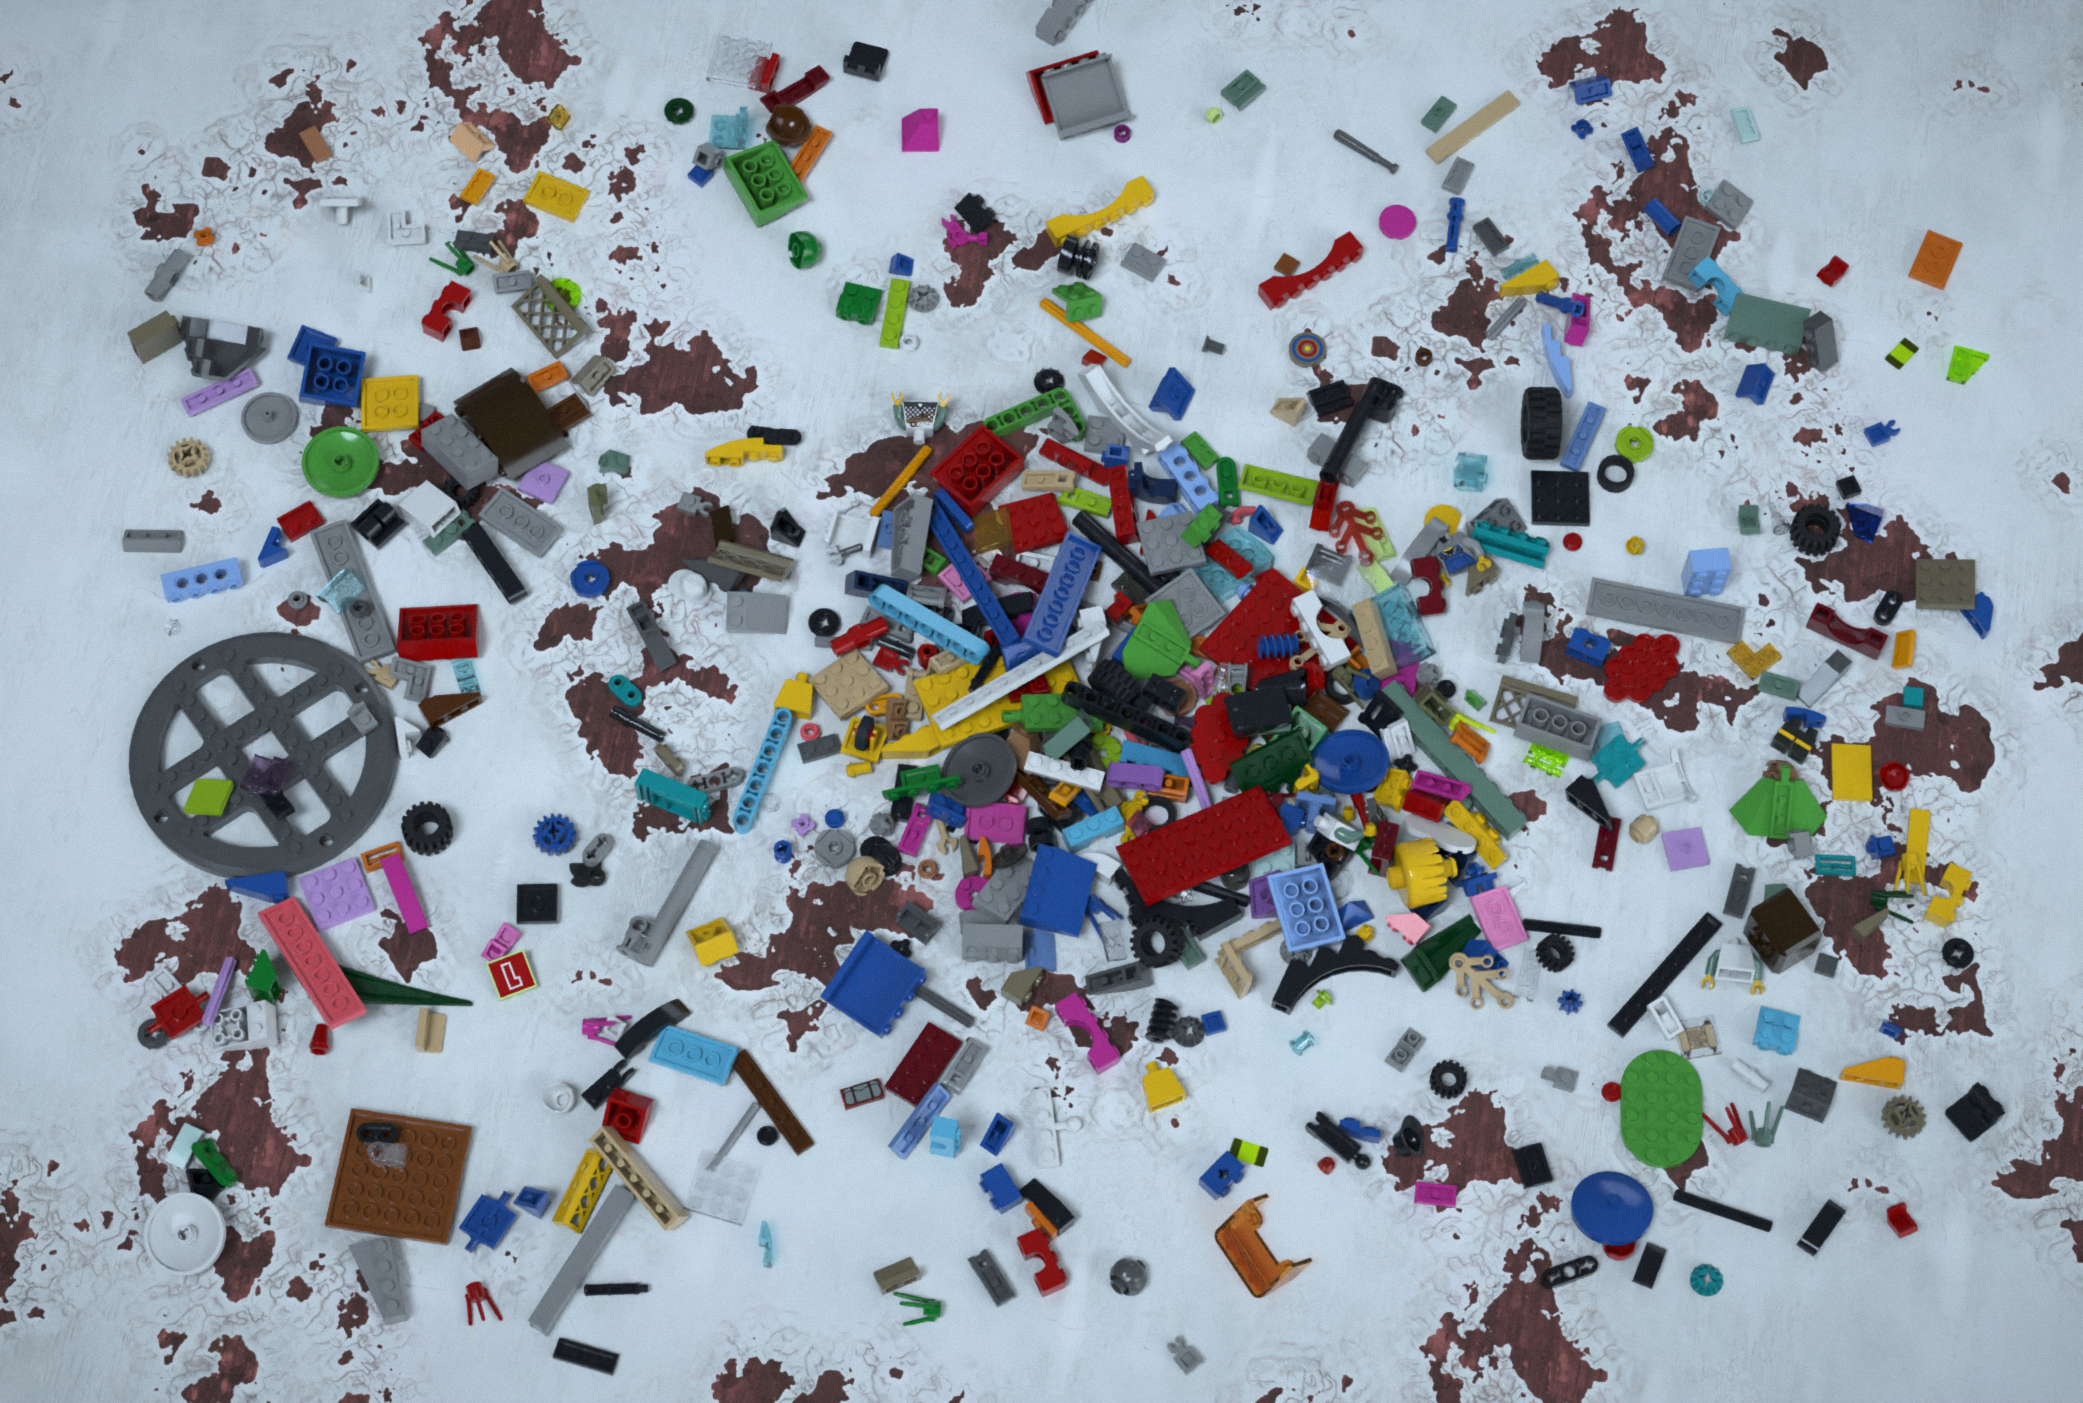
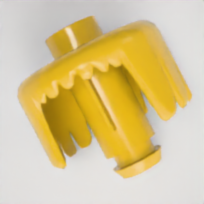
[1386,838,1457,909]

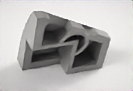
[1047,406,1079,444]

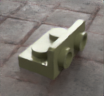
[587,483,608,525]

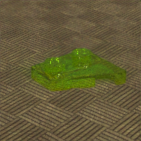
[1946,345,1990,385]

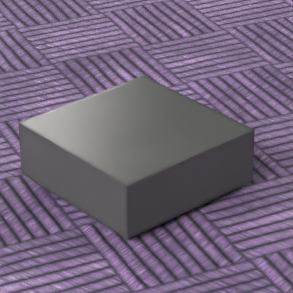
[1814,952,1839,978]

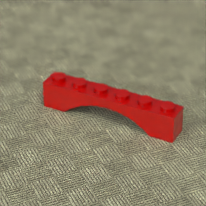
[1258,231,1363,311]

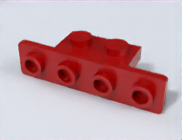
[1039,438,1108,487]

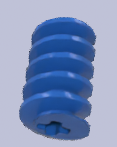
[1256,633,1298,660]

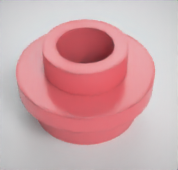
[800,723,820,741]

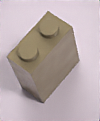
[127,310,182,364]

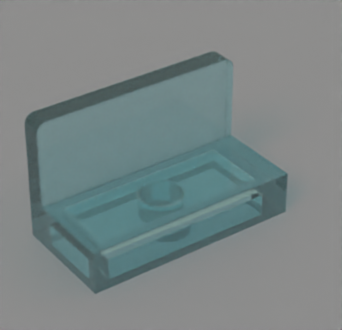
[316,569,365,614]

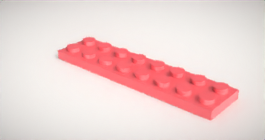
[258,896,367,1030]

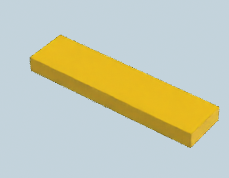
[1903,808,1930,885]

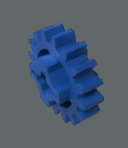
[533,813,577,856]

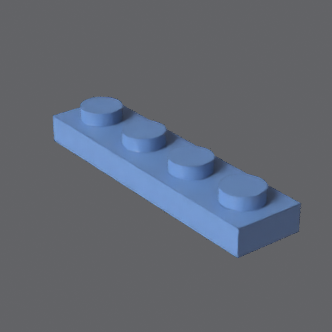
[1560,401,1606,472]
[888,1082,951,1160]

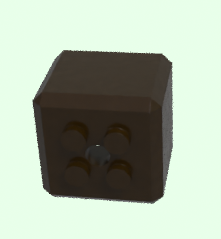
[1743,887,1823,974]

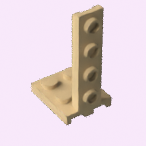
[1215,918,1282,1000]

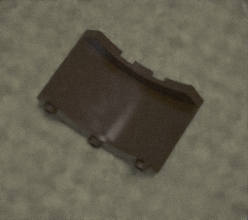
[453,368,568,481]

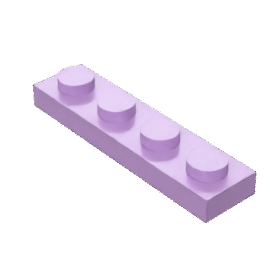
[180,367,259,417]

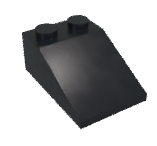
[1223,686,1293,740]

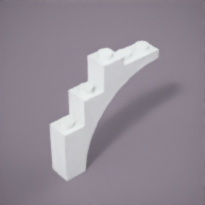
[1077,363,1172,455]

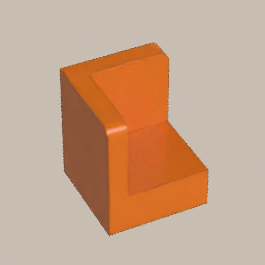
[1343,645,1370,671]

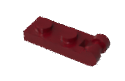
[1592,817,1621,872]

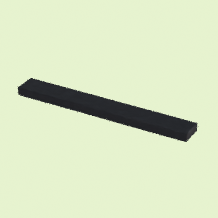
[1607,912,1723,1038]

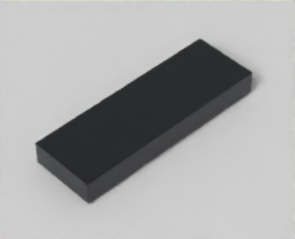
[553,1337,619,1376]

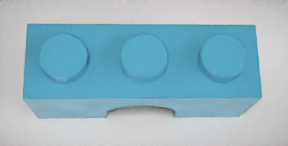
[1687,256,1743,316]
[1062,806,1125,854]
[930,1115,962,1158]

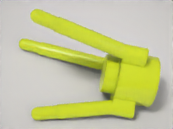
[1447,709,1496,734]

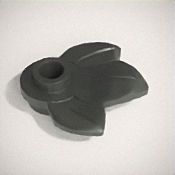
[569,855,606,888]

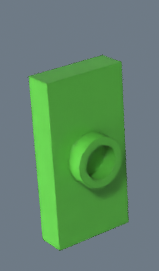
[1180,431,1220,471]

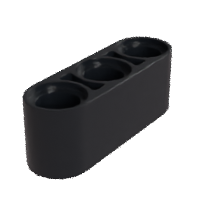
[1796,1199,1846,1257]

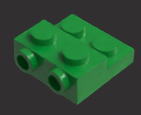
[836,282,882,325]

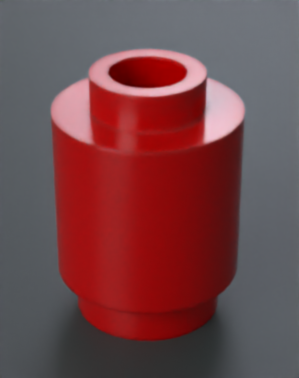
[917,644,937,669]

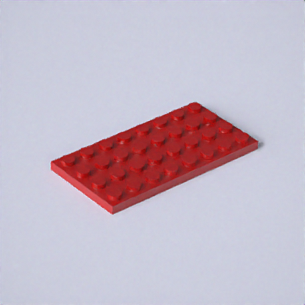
[1115,785,1292,907]

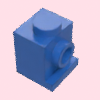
[1101,443,1130,468]

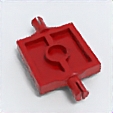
[146,985,210,1040]

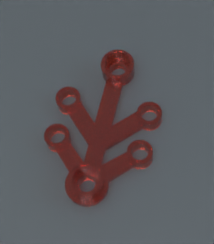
[1328,500,1383,567]

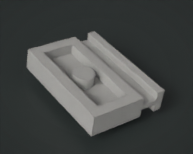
[1120,242,1166,283]

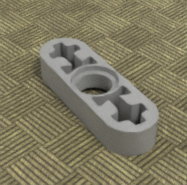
[687,767,743,794]

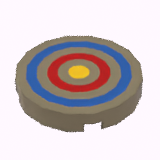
[1289,332,1326,368]

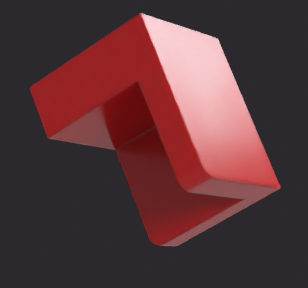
[1105,591,1134,625]

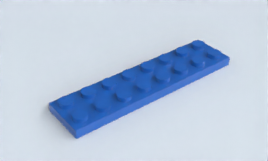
[1021,530,1102,658]

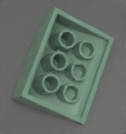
[1723,292,1811,356]

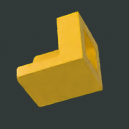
[1293,567,1319,593]

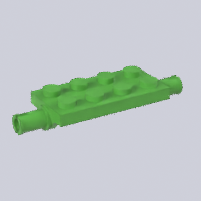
[1002,694,1110,732]

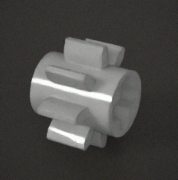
[1416,661,1440,685]
[869,812,894,837]

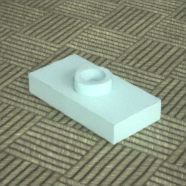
[1730,106,1760,143]

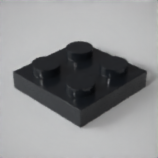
[516,883,558,925]

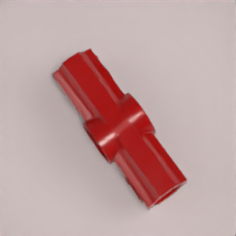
[829,616,889,657]

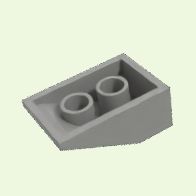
[726,591,787,634]

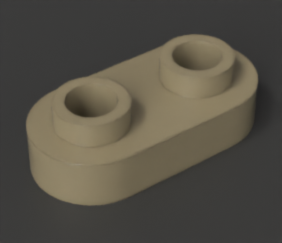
[653,743,685,777]

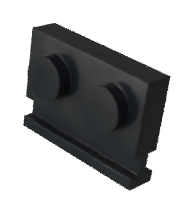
[1308,380,1353,417]
[1512,1142,1553,1190]

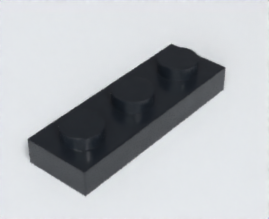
[890,764,918,823]

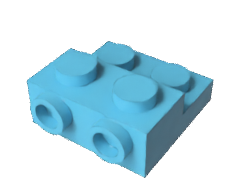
[1752,1006,1800,1056]

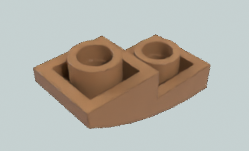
[886,698,909,741]

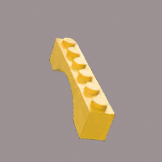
[1046,175,1154,248]

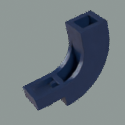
[1128,462,1177,505]

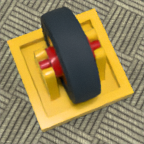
[840,715,887,764]

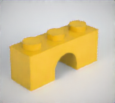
[1923,862,1972,929]

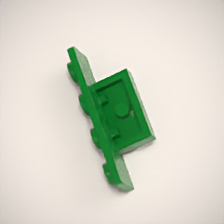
[882,764,962,801]

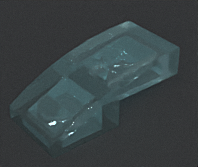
[451,658,481,693]
[758,1221,773,1268]

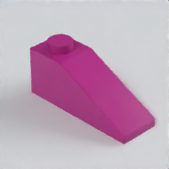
[1564,293,1591,347]

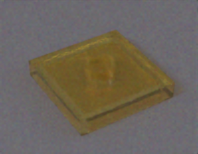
[973,507,1012,554]

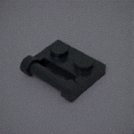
[1357,690,1404,740]

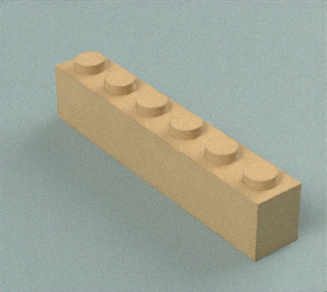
[589,1126,689,1231]

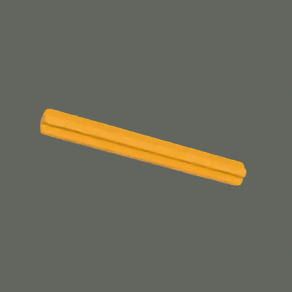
[869,445,932,517]

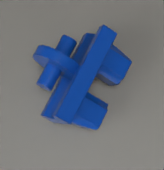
[1456,862,1498,897]

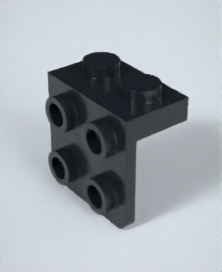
[843,41,888,82]
[1945,1082,2006,1142]

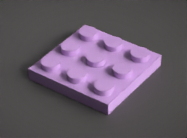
[298,857,376,932]

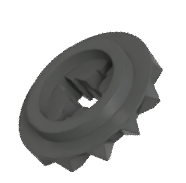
[1172,1016,1205,1047]
[137,1018,170,1050]

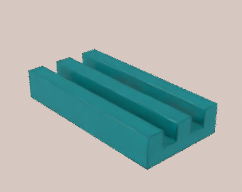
[1814,854,1856,877]

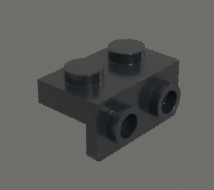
[954,192,999,234]

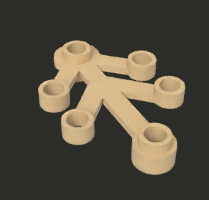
[1289,619,1351,672]
[1449,952,1513,1010]

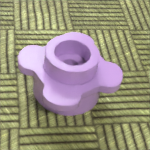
[791,813,815,836]

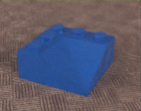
[299,342,366,407]

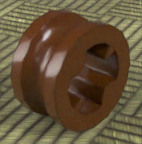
[1415,348,1432,367]
[1326,842,1346,862]

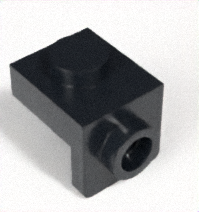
[416,727,450,758]

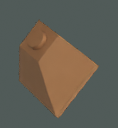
[1006,724,1042,775]

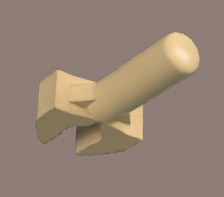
[936,819,957,855]

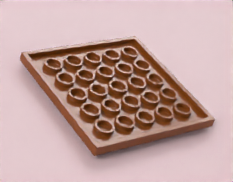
[325,1108,472,1246]

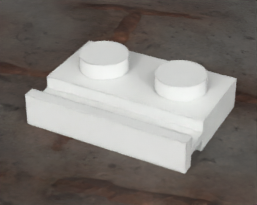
[1379,717,1416,764]

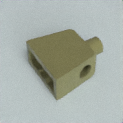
[1414,682,1457,726]

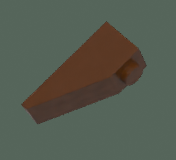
[418,692,483,727]

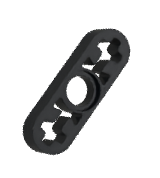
[1540,1255,1598,1289]

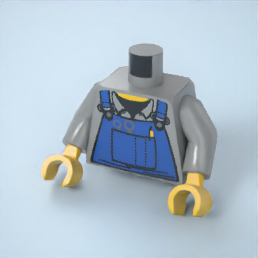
[1435,530,1491,588]

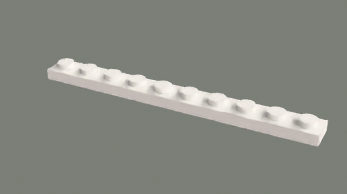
[931,620,1110,731]

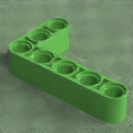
[983,387,1085,442]

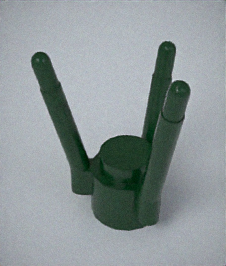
[1870,890,1914,924]

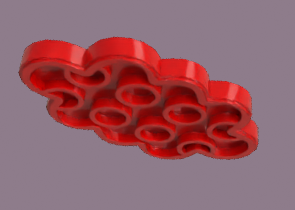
[1603,634,1680,703]
[1190,692,1248,785]

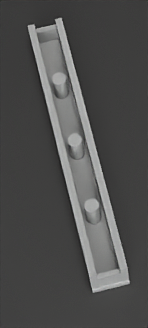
[528,1184,635,1337]

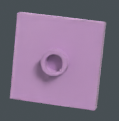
[517,461,570,505]
[1661,827,1710,872]

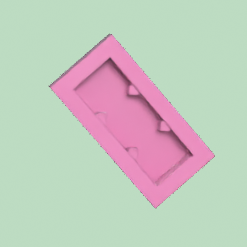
[1176,661,1218,701]

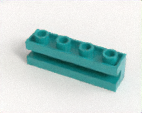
[1470,520,1550,569]

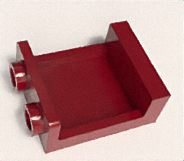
[1368,820,1399,878]

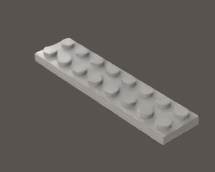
[309,519,396,665]
[1585,577,1745,645]

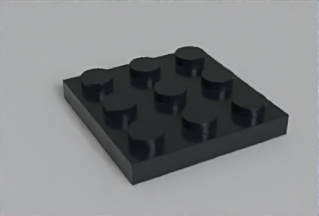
[1530,470,1590,527]

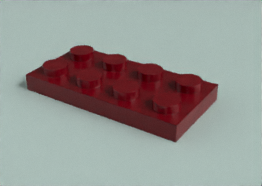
[884,1021,962,1108]

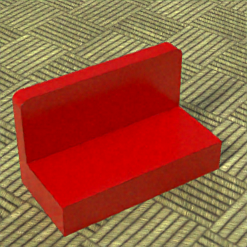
[748,53,780,94]
[1402,789,1450,823]

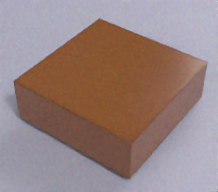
[1274,253,1300,276]

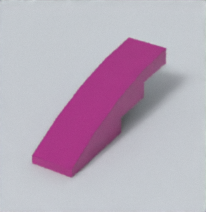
[380,853,429,934]

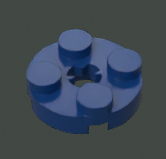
[570,560,610,598]

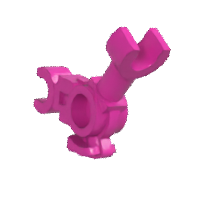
[941,214,988,249]

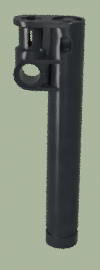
[1319,377,1404,484]
[1072,510,1181,595]

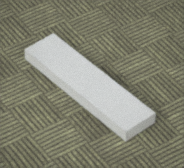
[148,966,210,1037]

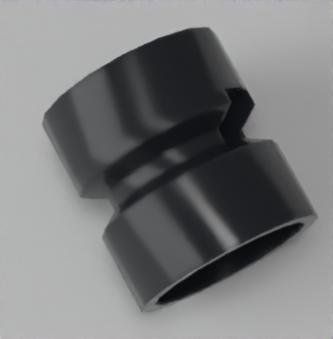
[1025,816,1055,852]

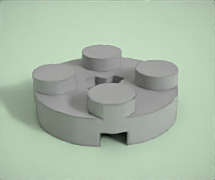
[814,829,854,869]

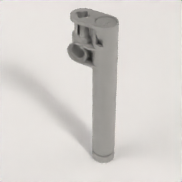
[615,839,717,967]

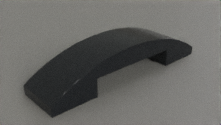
[1317,595,1364,648]
[614,999,691,1061]

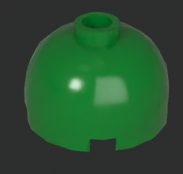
[788,231,822,269]

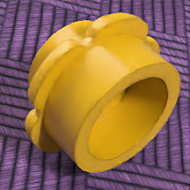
[1625,536,1644,555]
[1356,924,1374,943]

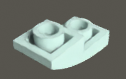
[165,1123,204,1170]

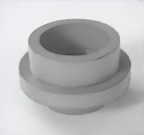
[288,591,307,610]

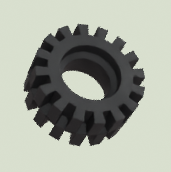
[443,475,479,510]
[1535,933,1575,973]
[1429,1060,1467,1099]

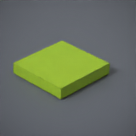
[183,778,234,816]

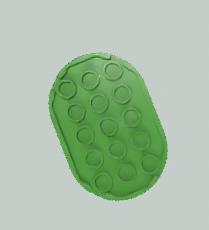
[1620,1050,1702,1169]

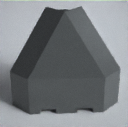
[180,315,267,381]

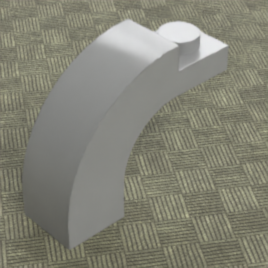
[1519,600,1545,663]

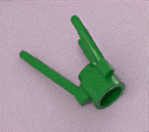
[429,241,475,276]
[1354,836,1380,876]
[893,1292,941,1326]

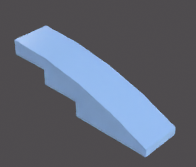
[1541,323,1572,399]

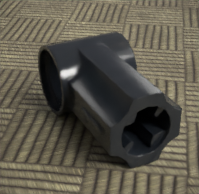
[1067,737,1093,771]

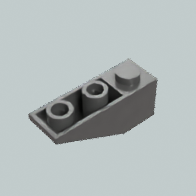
[683,557,745,592]

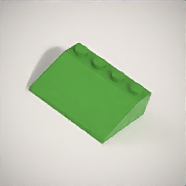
[723,140,808,227]

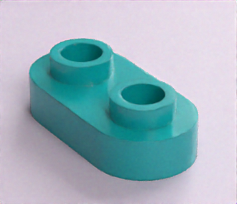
[608,675,642,708]

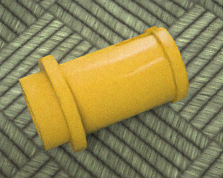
[846,761,871,778]

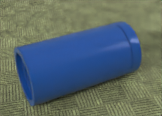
[1643,198,1682,237]

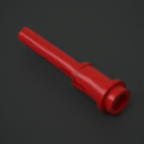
[1350,793,1375,844]

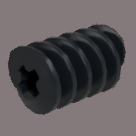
[1145,998,1179,1044]

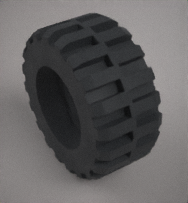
[1520,387,1562,460]

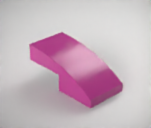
[481,922,522,961]

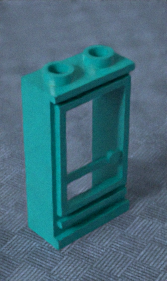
[635,768,711,826]

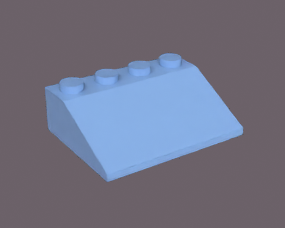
[1266,863,1346,953]

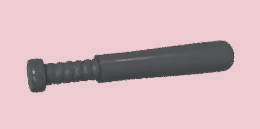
[1333,129,1399,174]

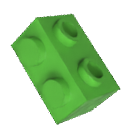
[1180,503,1223,549]

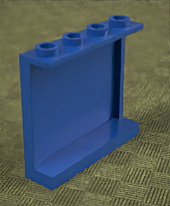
[820,930,928,1039]

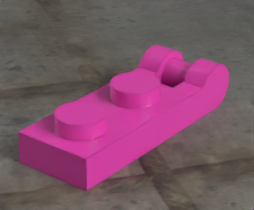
[897,802,932,858]

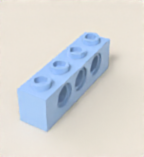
[1157,441,1219,516]
[160,557,244,603]

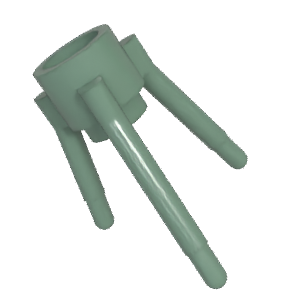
[1749,1101,1784,1147]

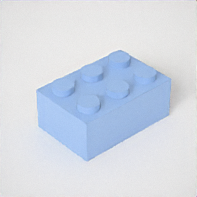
[1681,548,1731,597]

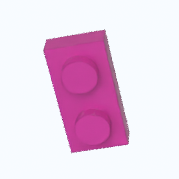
[1414,1181,1457,1208]

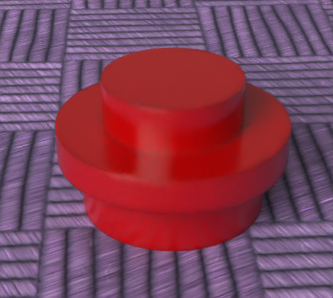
[1563,532,1582,551]
[1601,1082,1621,1102]

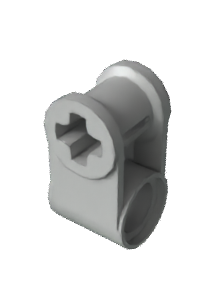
[1228,662,1248,695]

